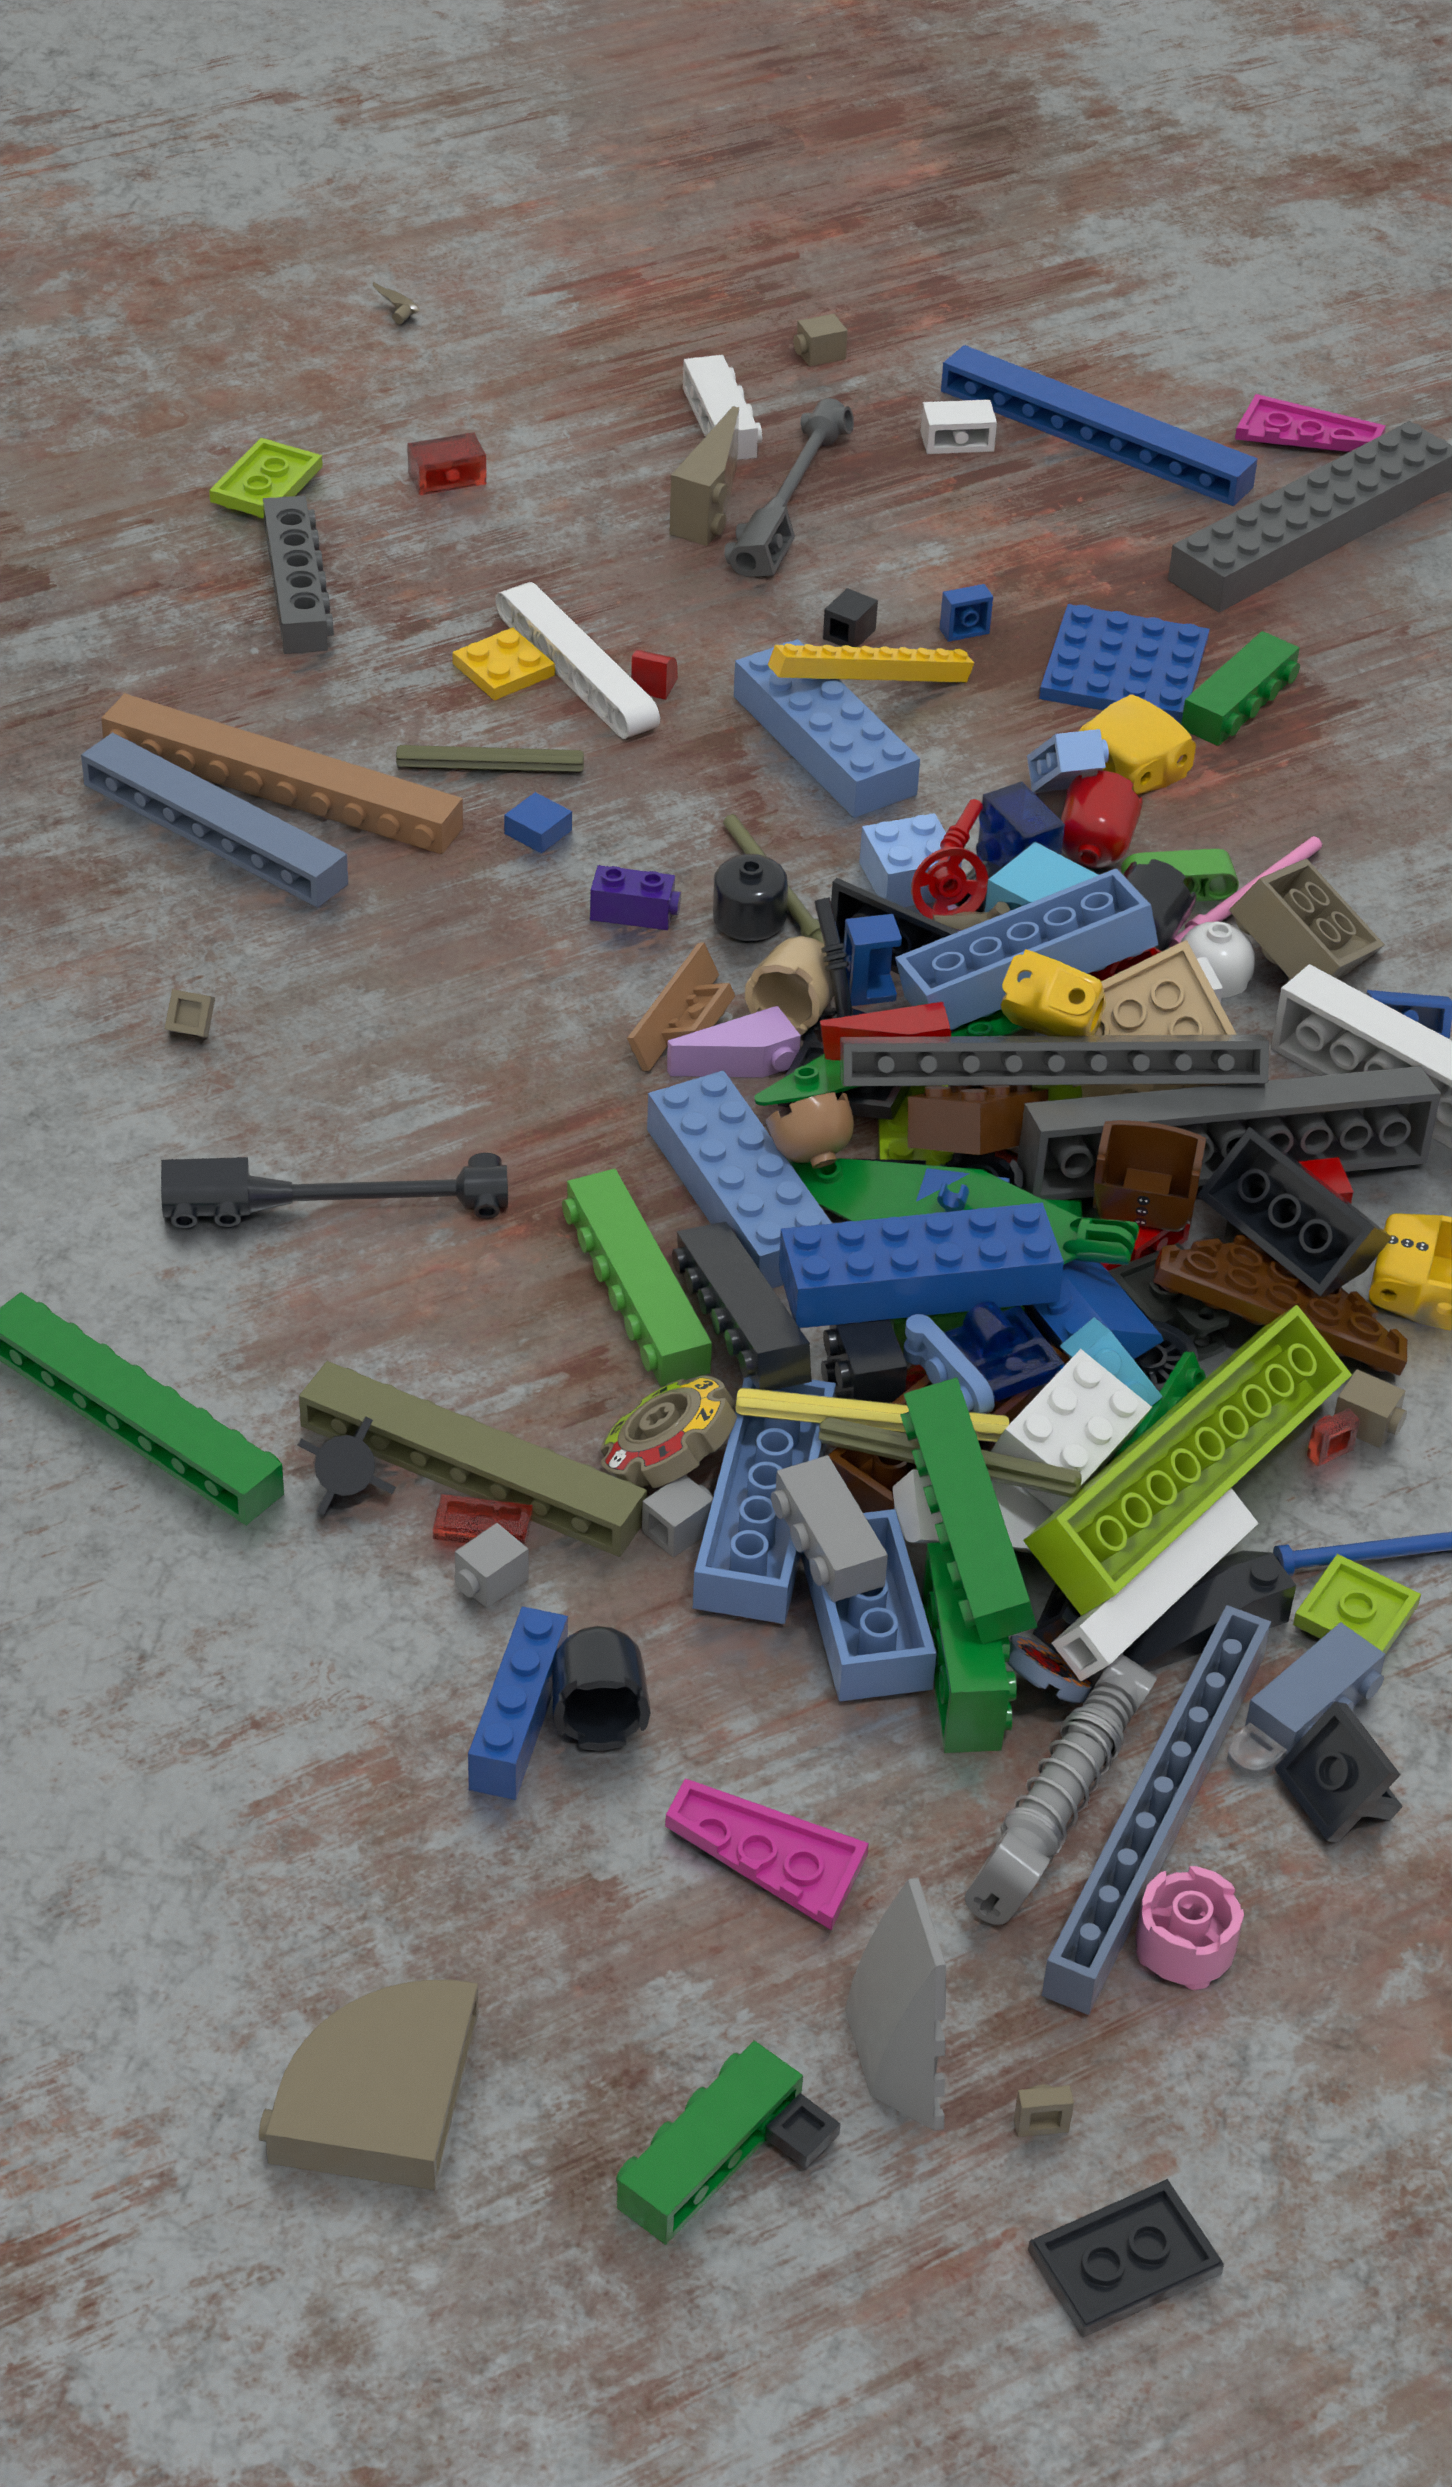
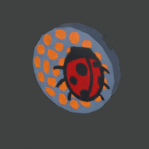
[1007,1635,1093,1704]

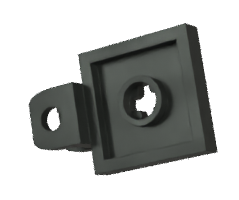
[1108,1243,1230,1361]

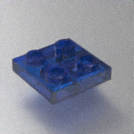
[944,1301,1065,1402]

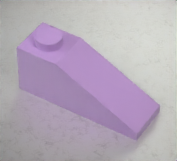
[667,1006,801,1078]

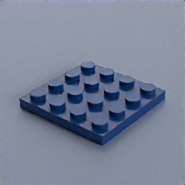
[1039,604,1210,724]

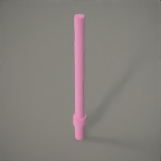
[1169,836,1322,948]

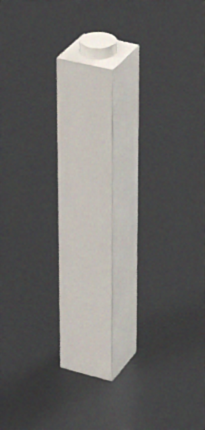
[1052,1488,1259,1681]

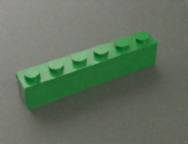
[900,1377,1038,1644]

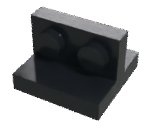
[1274,1701,1403,1843]

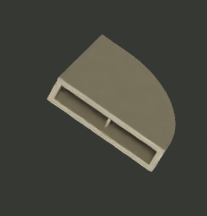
[259,1980,479,2190]

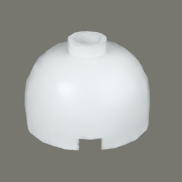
[1180,921,1255,998]

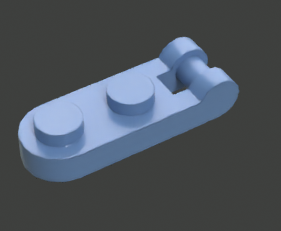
[903,1314,994,1414]

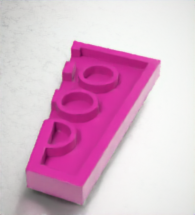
[1235,394,1386,452]

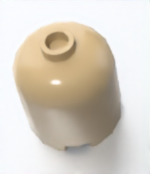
[745,936,834,1035]

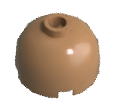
[766,1093,854,1169]

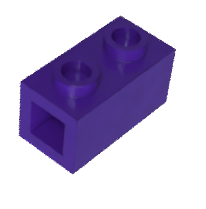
[590,865,681,930]

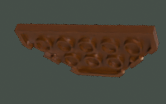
[1153,1234,1408,1376]

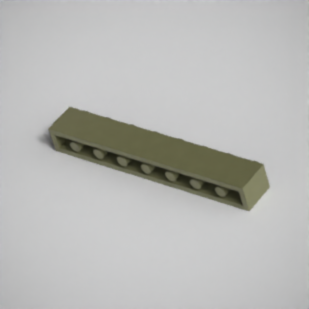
[299,1361,647,1557]

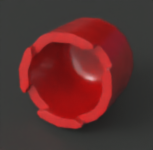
[1058,770,1143,870]

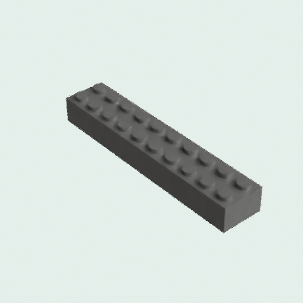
[1168,421,1452,613]
[1017,1066,1441,1200]

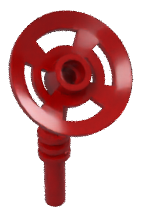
[911,799,989,920]

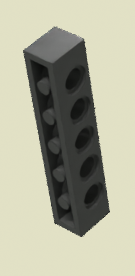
[263,495,334,654]

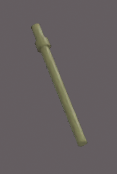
[723,814,824,944]

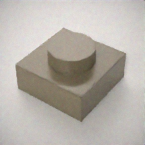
[164,989,215,1038]
[1014,2084,1074,2137]

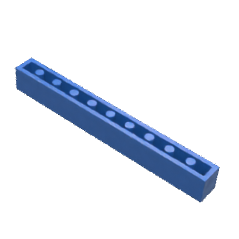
[941,345,1258,507]

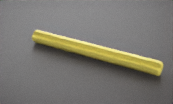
[736,1388,1009,1442]

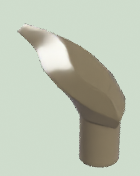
[372,282,420,324]
[933,901,1010,931]

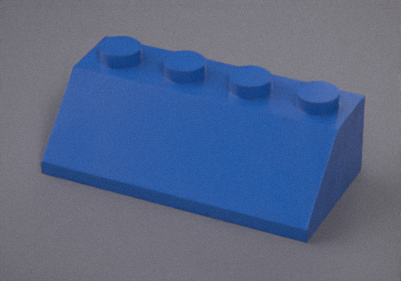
[1023,1260,1164,1360]

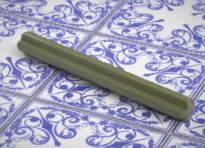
[396,745,584,773]

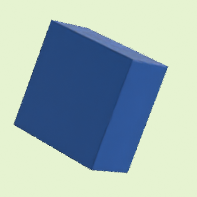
[939,584,993,642]
[504,792,572,854]

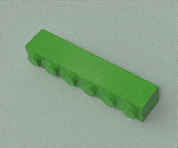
[562,1169,712,1387]

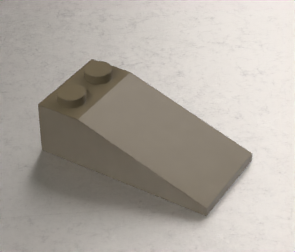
[669,406,739,546]

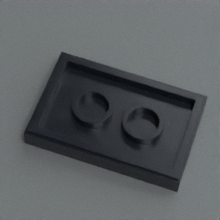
[1028,2179,1224,2338]

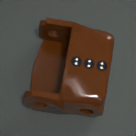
[1093,1120,1206,1232]

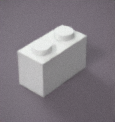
[921,400,997,454]

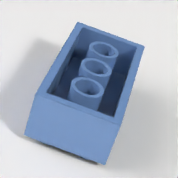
[801,1509,937,1702]

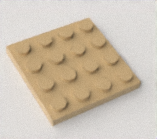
[1073,940,1237,1098]

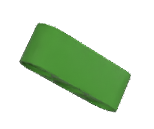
[1121,849,1239,902]

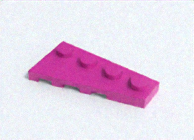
[665,1778,869,1930]

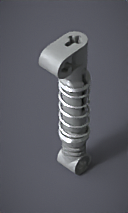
[965,1654,1157,1925]

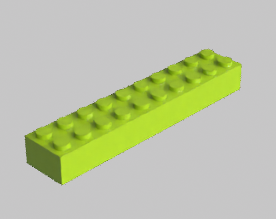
[1023,1305,1352,1616]

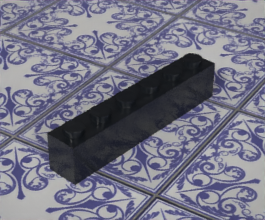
[672,1221,812,1391]

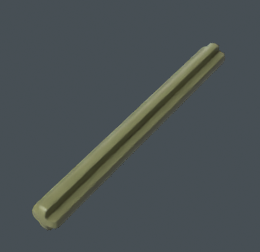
[819,1417,1082,1498]

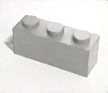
[771,1455,888,1602]

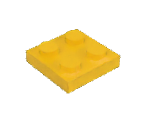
[452,627,555,701]

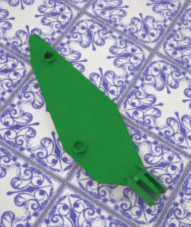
[787,1158,1139,1265]

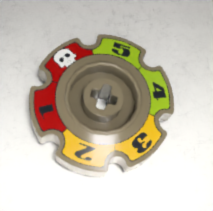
[600,1376,737,1488]

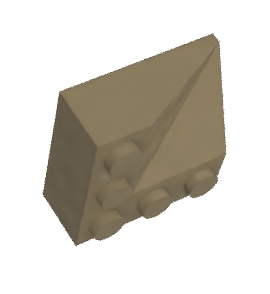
[1229,858,1385,981]

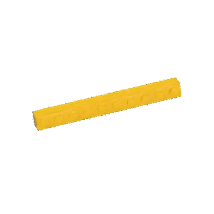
[768,643,975,682]

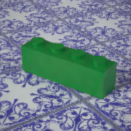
[1181,631,1300,746]
[616,2040,803,2245]

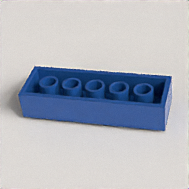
[779,1202,1064,1328]

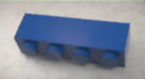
[468,1606,568,1800]

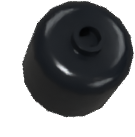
[713,854,788,941]

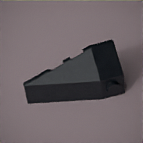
[1121,1550,1296,1672]

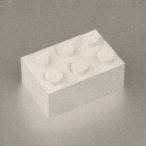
[991,1349,1152,1512]

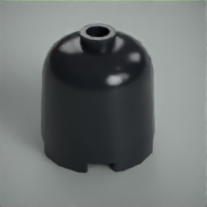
[1123,859,1196,951]
[552,1626,651,1751]

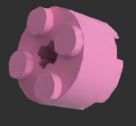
[1135,1866,1244,1990]

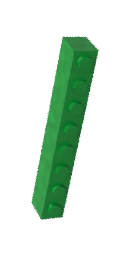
[0,1292,284,1526]

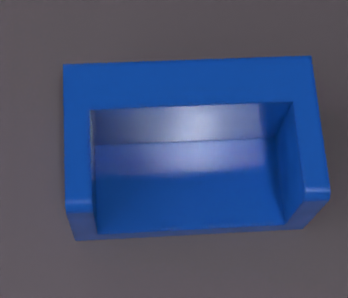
[843,914,902,1006]

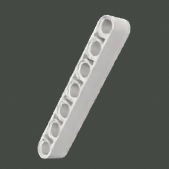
[496,582,660,739]

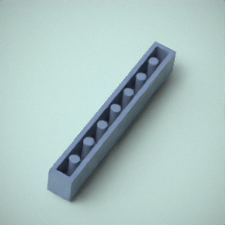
[81,732,348,908]

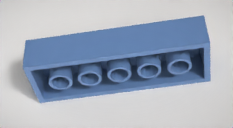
[733,639,920,818]
[895,868,1158,1031]
[647,1070,832,1289]
[693,1377,836,1624]

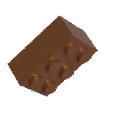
[908,1085,1048,1155]

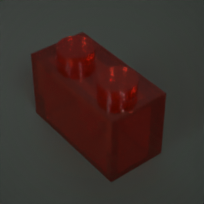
[407,432,487,495]

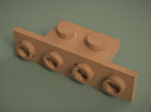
[627,942,736,1071]

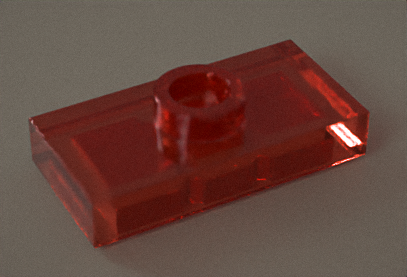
[433,1494,533,1546]

